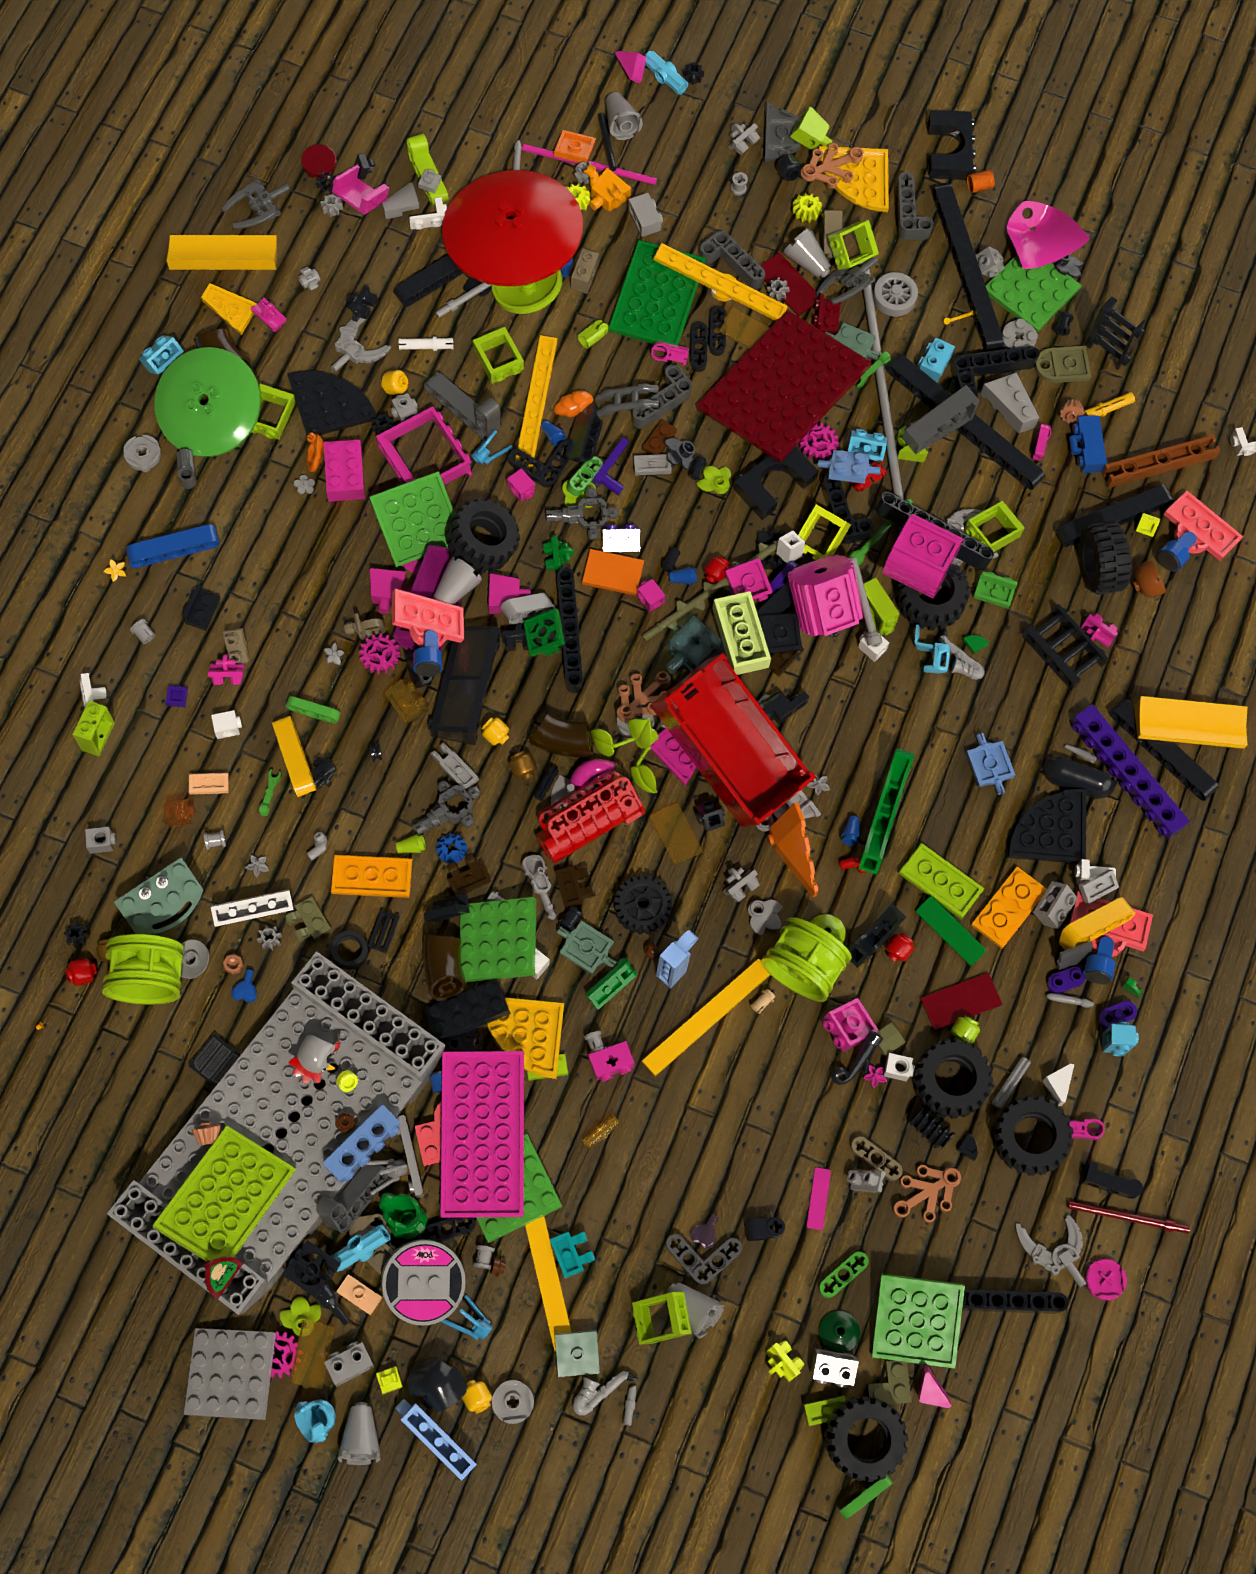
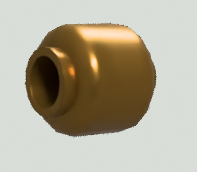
[509,751,537,780]

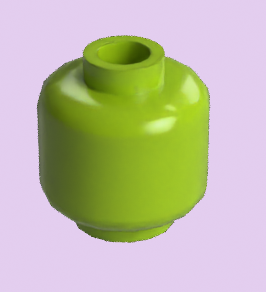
[951,1015,980,1044]

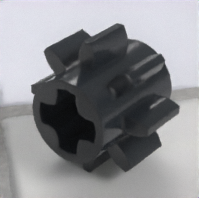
[683,62,704,85]
[316,171,336,194]
[372,414,394,435]
[63,922,90,948]

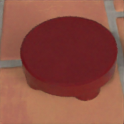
[301,145,337,178]

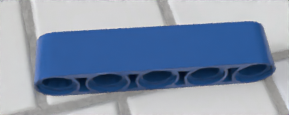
[126,525,220,568]

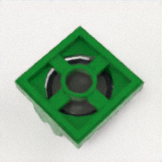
[523,608,566,657]

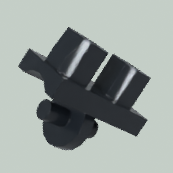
[346,286,378,322]
[310,757,337,793]

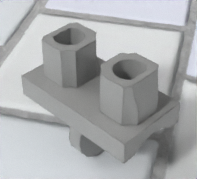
[728,123,760,155]
[723,868,760,902]
[847,1169,886,1193]

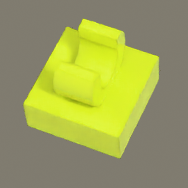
[1136,513,1160,537]
[376,1367,403,1394]

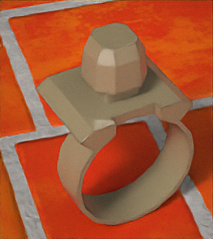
[344,613,385,639]

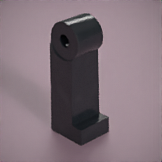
[1082,1161,1143,1199]

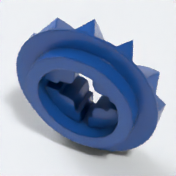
[436,833,467,864]

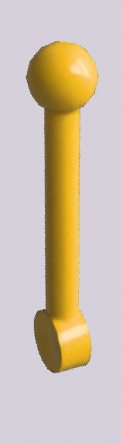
[943,310,976,325]

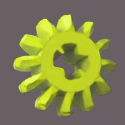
[565,183,590,210]
[792,193,822,223]

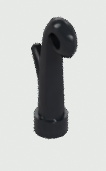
[832,1030,884,1085]

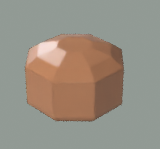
[223,954,244,975]

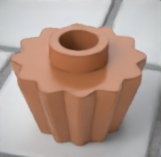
[1060,399,1085,424]
[192,1122,221,1145]

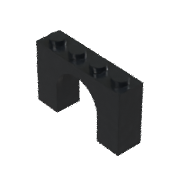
[928,110,976,180]
[734,446,819,520]

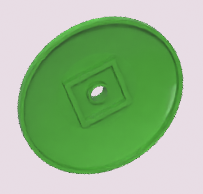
[154,347,261,457]

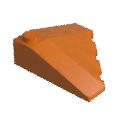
[767,802,818,897]

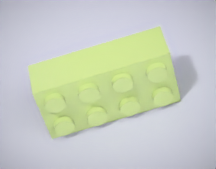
[712,591,771,675]

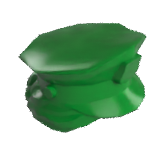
[379,1193,428,1240]

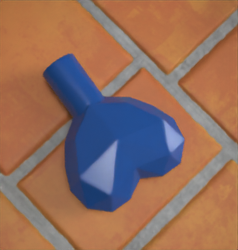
[231,970,257,1003]

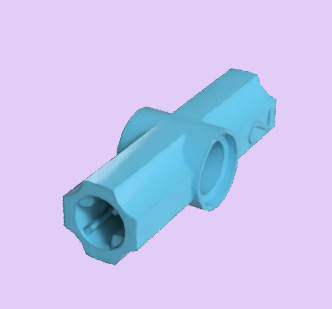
[645,51,688,95]
[331,1225,391,1272]

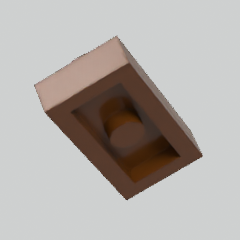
[642,420,677,455]

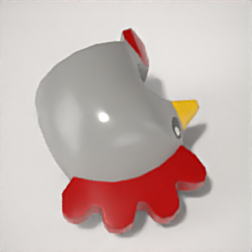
[288,1034,341,1083]

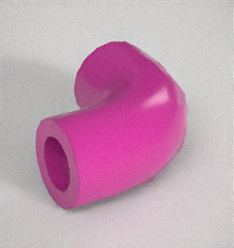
[568,759,616,792]

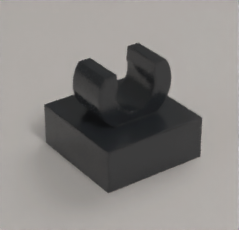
[354,154,375,179]

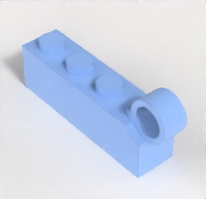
[656,930,698,989]
[395,1399,477,1481]

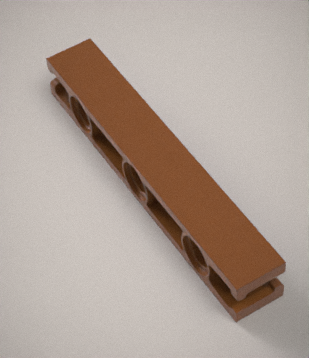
[1101,435,1220,488]

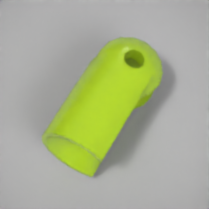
[577,320,609,349]

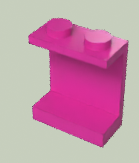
[332,165,389,215]

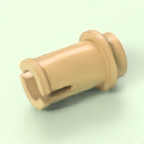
[750,989,775,1014]

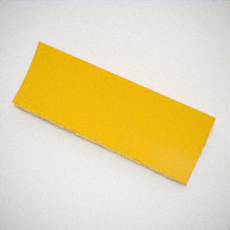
[167,235,277,270]
[1134,696,1248,749]

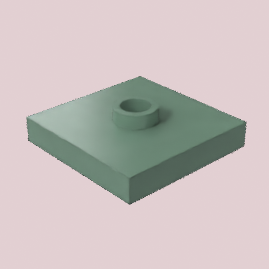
[555,1330,600,1377]

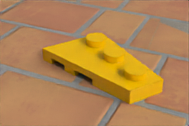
[201,283,257,335]

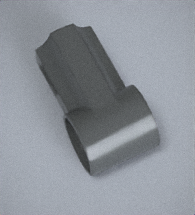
[176,449,197,489]

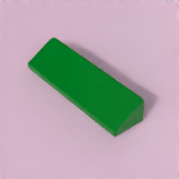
[915,896,987,967]

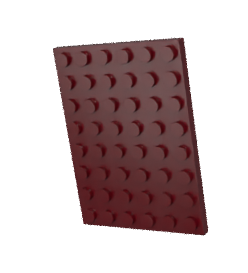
[696,310,871,463]

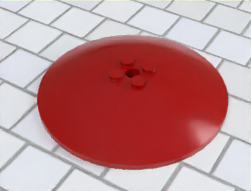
[442,170,583,287]

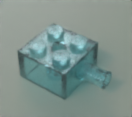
[665,616,722,674]

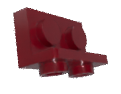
[813,294,841,335]

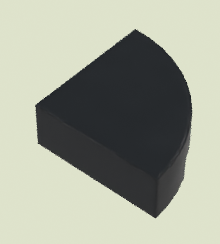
[957,1133,978,1161]

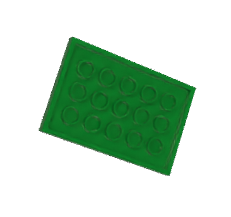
[609,240,706,347]

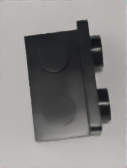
[182,585,221,631]
[423,894,470,922]

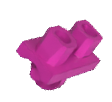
[251,298,287,332]
[1081,613,1118,647]
[208,654,245,685]

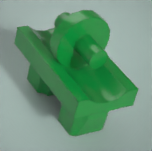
[543,536,575,571]

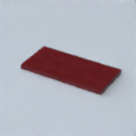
[760,252,820,317]
[920,973,1003,1031]

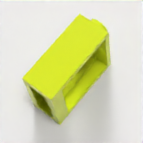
[798,504,851,560]

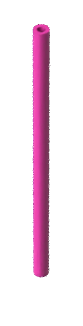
[522,144,657,185]

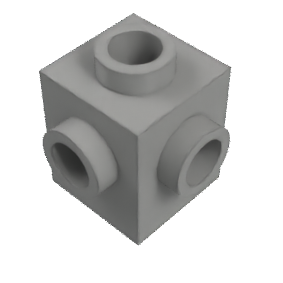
[976,247,1005,278]
[390,393,418,423]

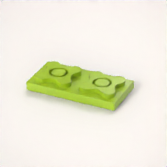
[898,843,985,920]

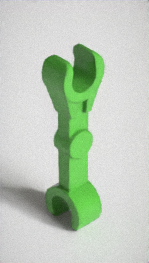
[857,351,891,388]
[259,769,282,816]

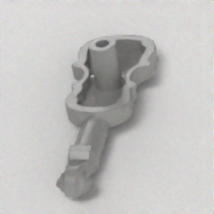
[521,855,556,920]

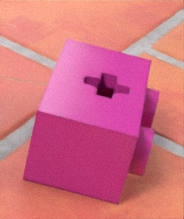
[588,1041,634,1082]

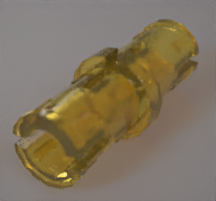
[582,1114,621,1150]

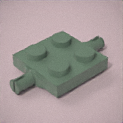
[825,323,880,361]
[557,920,617,975]

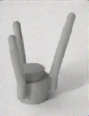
[366,1159,408,1195]

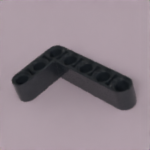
[951,346,1040,397]

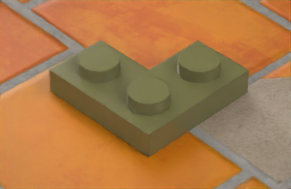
[867,1361,912,1405]

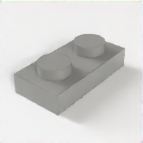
[634,454,672,475]
[1078,869,1119,904]

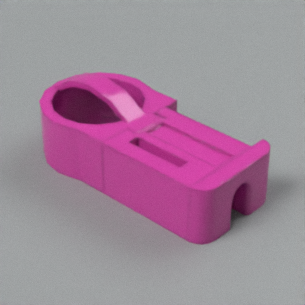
[651,341,689,366]
[1032,423,1051,461]
[1069,1119,1105,1141]

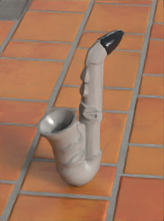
[940,628,985,680]
[572,1371,638,1416]

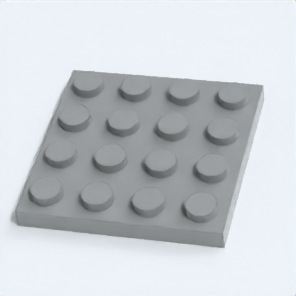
[184,1328,276,1420]

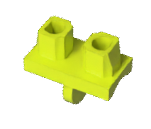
[766,1341,804,1382]

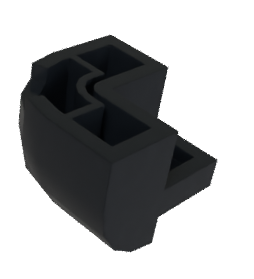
[408,1357,468,1412]

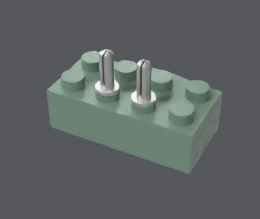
[114,857,203,935]

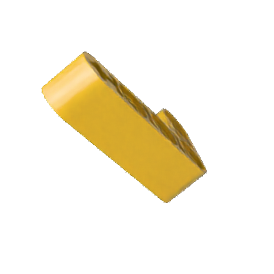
[1059,897,1135,950]

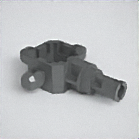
[546,488,618,540]
[412,781,481,835]

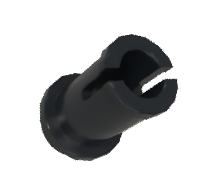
[689,456,707,480]
[661,548,680,572]

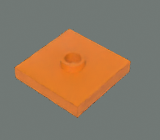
[554,130,596,164]

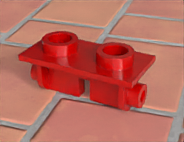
[848,461,887,492]

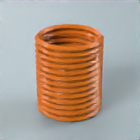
[967,170,995,193]

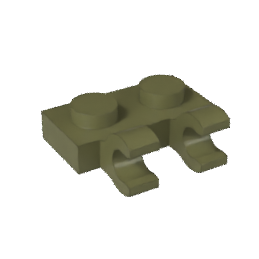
[285,897,331,942]

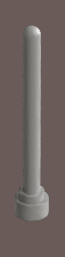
[850,557,883,646]

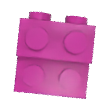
[724,558,773,602]
[822,998,879,1052]

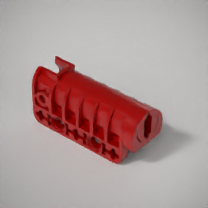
[535,770,645,864]

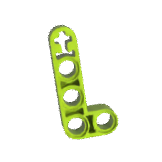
[406,133,449,206]

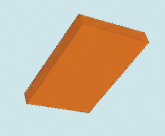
[582,549,644,596]

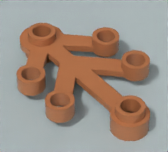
[801,143,864,188]
[617,671,671,722]
[893,1165,961,1223]

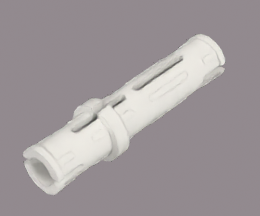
[399,337,453,351]

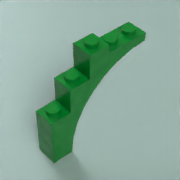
[858,748,915,875]

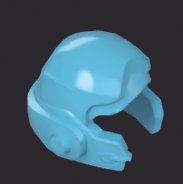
[294,1399,336,1443]

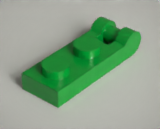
[585,958,637,1010]

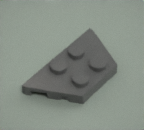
[764,102,800,163]

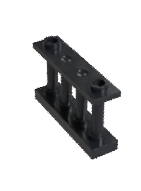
[1085,296,1146,370]
[1022,604,1109,691]

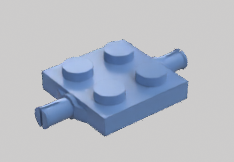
[818,450,881,484]
[966,733,1015,795]

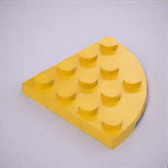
[819,146,889,212]
[487,998,564,1079]

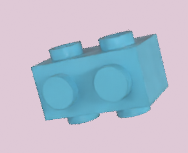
[139,336,184,374]
[918,338,955,383]
[848,429,887,461]
[1102,1022,1139,1056]

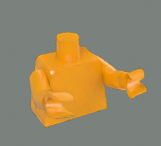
[584,164,631,211]

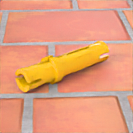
[1084,392,1135,417]

